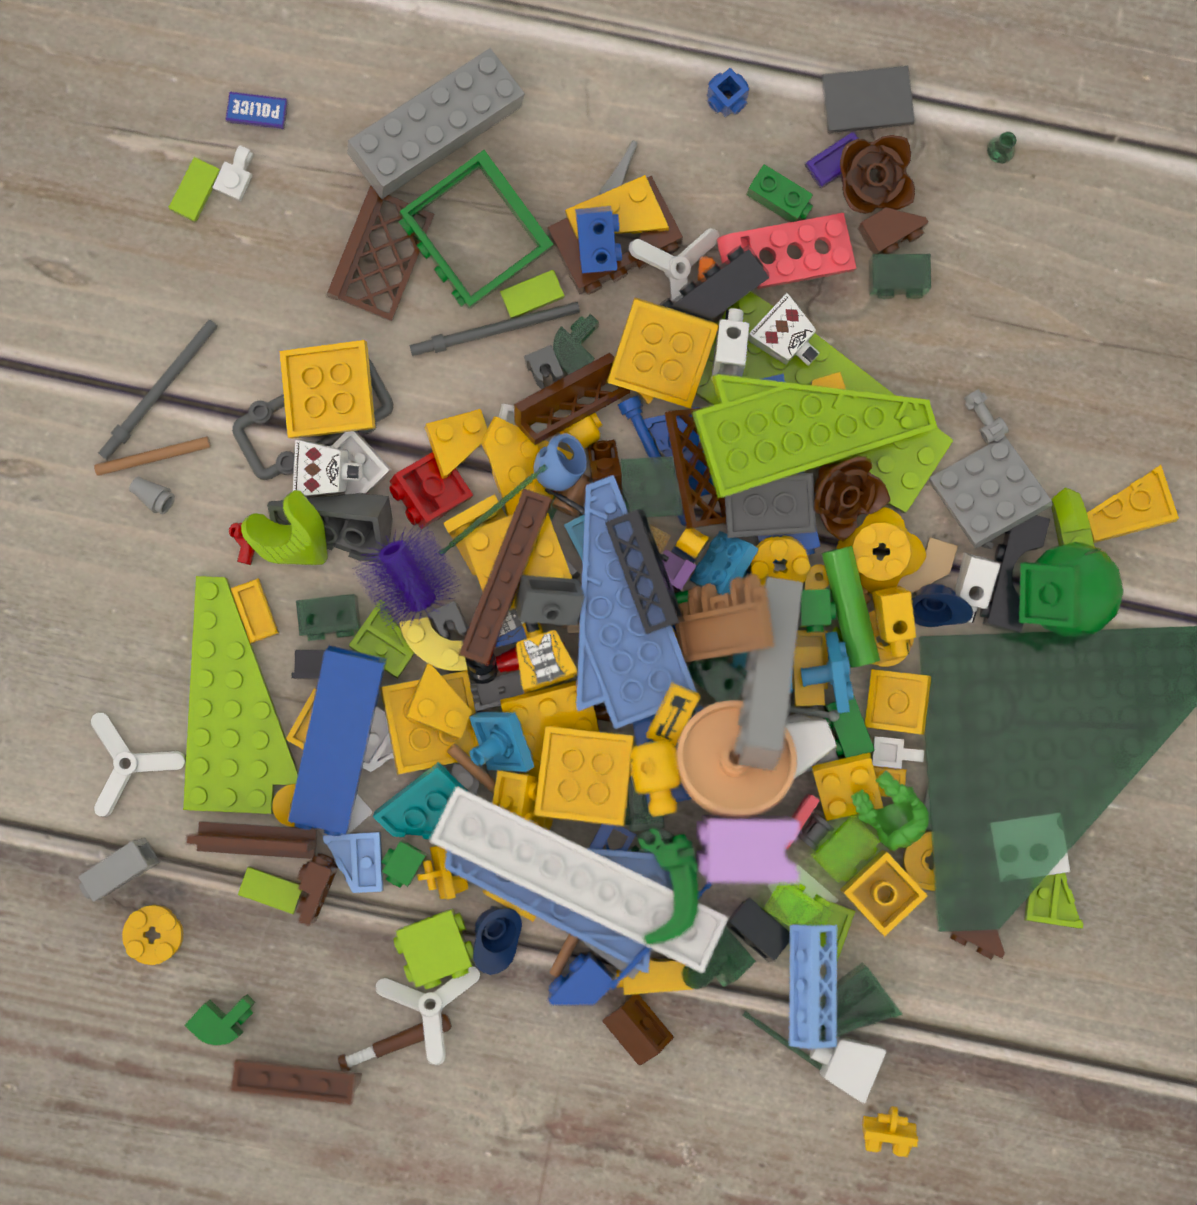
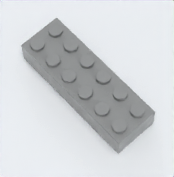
[347,48,525,199]
[734,577,803,770]

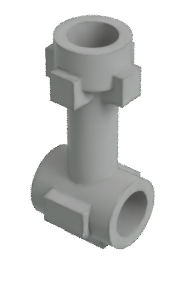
[964,389,1009,444]

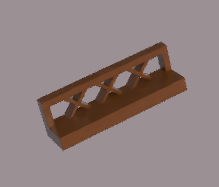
[514,353,630,445]

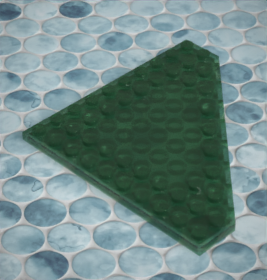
[919,626,1197,932]

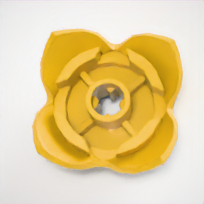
[837,507,926,594]

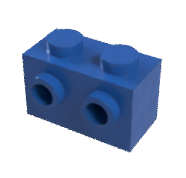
[576,206,622,273]

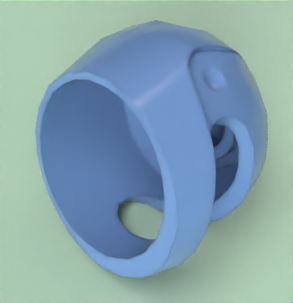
[534,434,587,492]

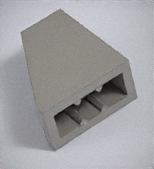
[78,838,160,902]

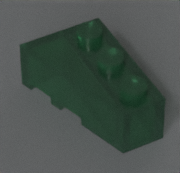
[819,962,903,1041]

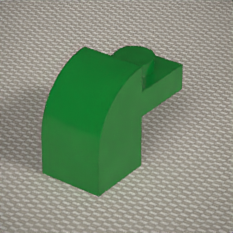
[184,994,256,1046]

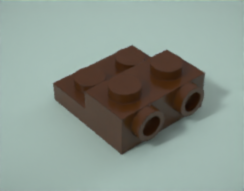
[296,853,338,926]

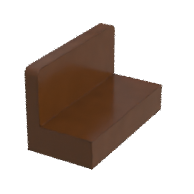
[602,994,674,1065]

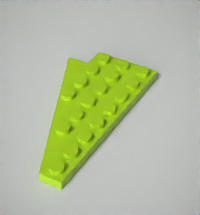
[692,374,938,498]
[183,576,299,814]

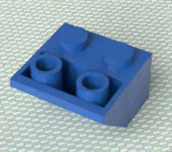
[548,951,615,1005]

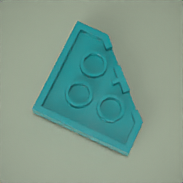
[373,762,470,839]

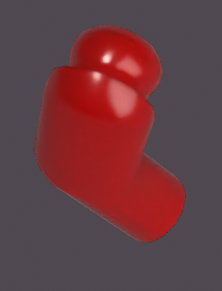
[229,523,255,565]

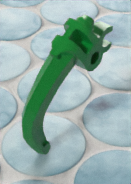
[638,828,699,945]

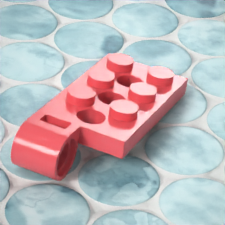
[717,213,856,289]

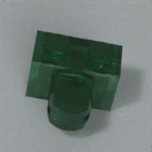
[682,926,756,990]

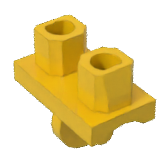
[417,846,468,900]
[862,1106,919,1157]

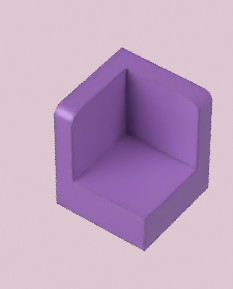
[662,550,696,592]

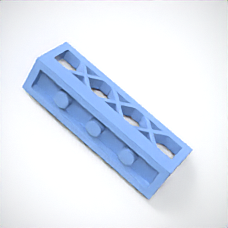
[789,924,837,1049]

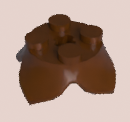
[840,135,915,214]
[814,456,891,542]

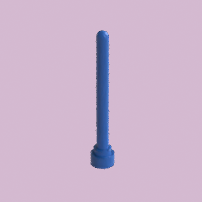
[617,395,686,526]

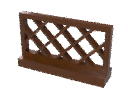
[326,185,435,322]
[665,407,727,529]
[186,821,318,859]
[231,1059,362,1105]

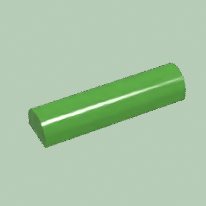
[822,546,880,668]

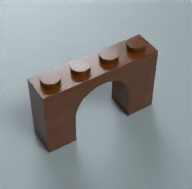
[548,175,683,295]

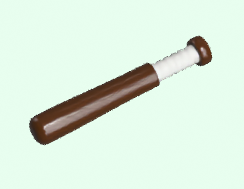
[338,1014,452,1072]

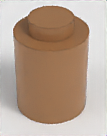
[552,474,591,518]

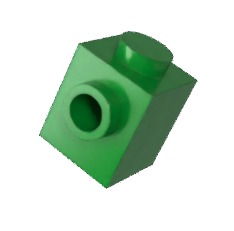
[798,589,836,633]
[381,839,428,888]

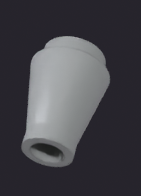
[129,476,175,514]

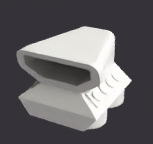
[786,705,838,780]

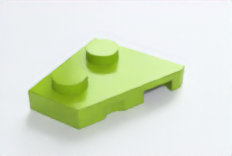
[1024,873,1083,929]

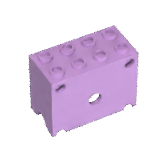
[696,815,800,883]

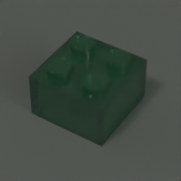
[621,456,684,517]

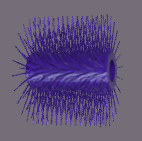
[353,525,460,629]

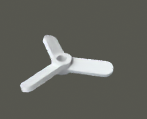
[629,228,719,301]
[91,713,186,817]
[376,966,480,1065]

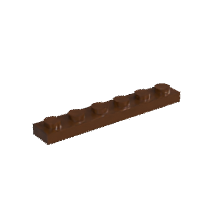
[459,488,552,666]

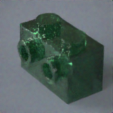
[296,594,361,641]
[687,655,748,702]

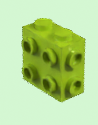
[393,908,474,990]

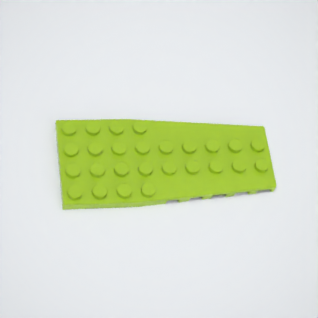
[696,292,953,513]

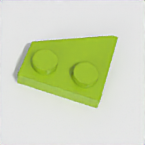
[349,600,414,679]

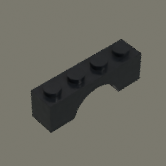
[980,515,1050,633]

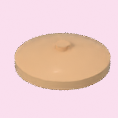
[677,700,797,819]

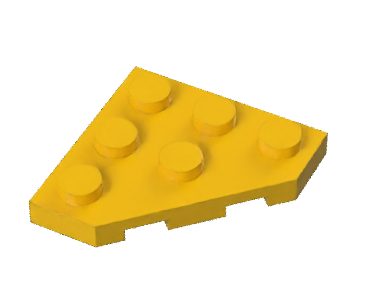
[482,416,573,517]

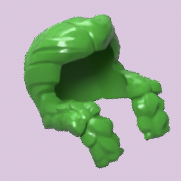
[851,771,929,851]

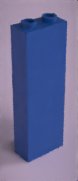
[288,645,387,836]

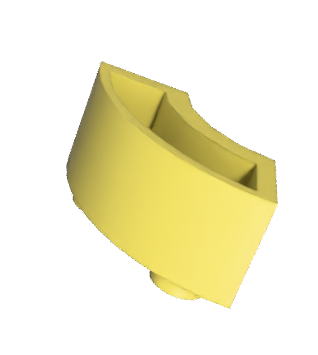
[399,617,468,672]

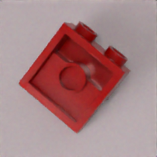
[389,452,473,529]

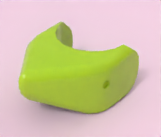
[241,490,328,565]

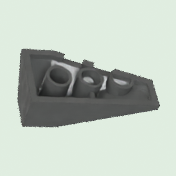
[267,493,393,563]

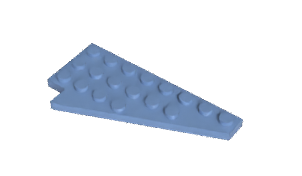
[576,475,697,729]
[445,848,673,973]

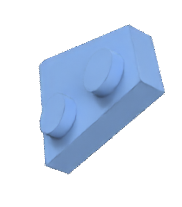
[323,832,384,893]

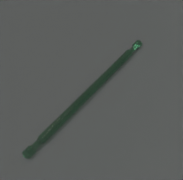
[438,464,548,557]
[742,1011,822,1070]

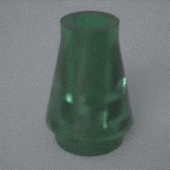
[987,132,1017,164]

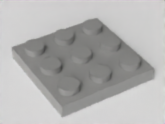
[929,436,1052,549]

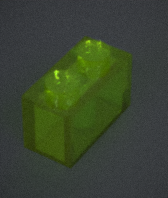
[811,815,880,883]
[763,882,834,934]

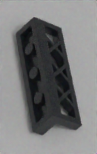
[605,509,685,634]

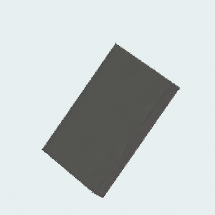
[822,66,915,133]
[725,473,816,538]

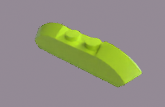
[1051,487,1094,553]

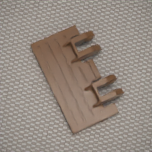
[675,574,775,663]

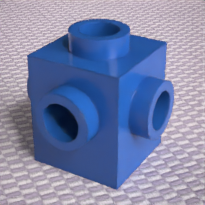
[707,67,750,118]

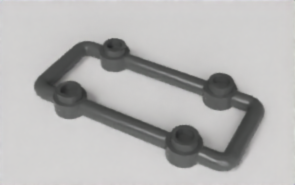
[232,359,394,480]

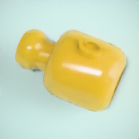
[629,741,681,816]

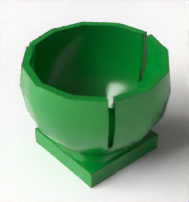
[1019,542,1124,637]

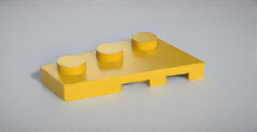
[565,175,669,239]
[1087,465,1179,543]

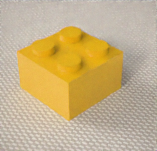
[840,850,928,937]

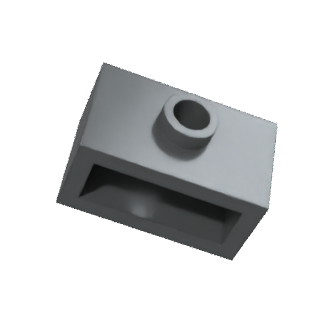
[514,575,585,626]

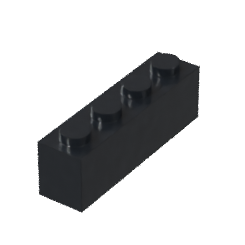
[659,244,770,321]

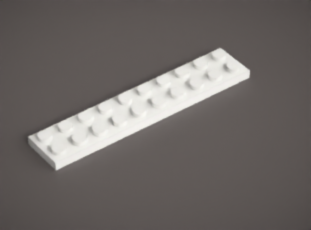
[430,786,728,973]

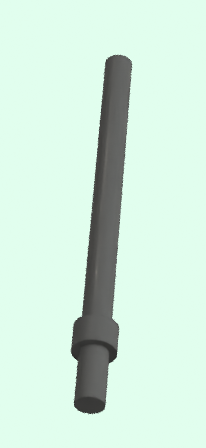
[409,302,580,356]
[98,319,218,460]

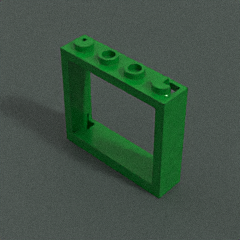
[399,150,554,309]

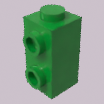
[747,164,813,222]
[823,695,875,758]

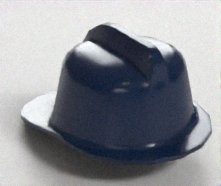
[911,583,973,627]
[473,906,522,975]

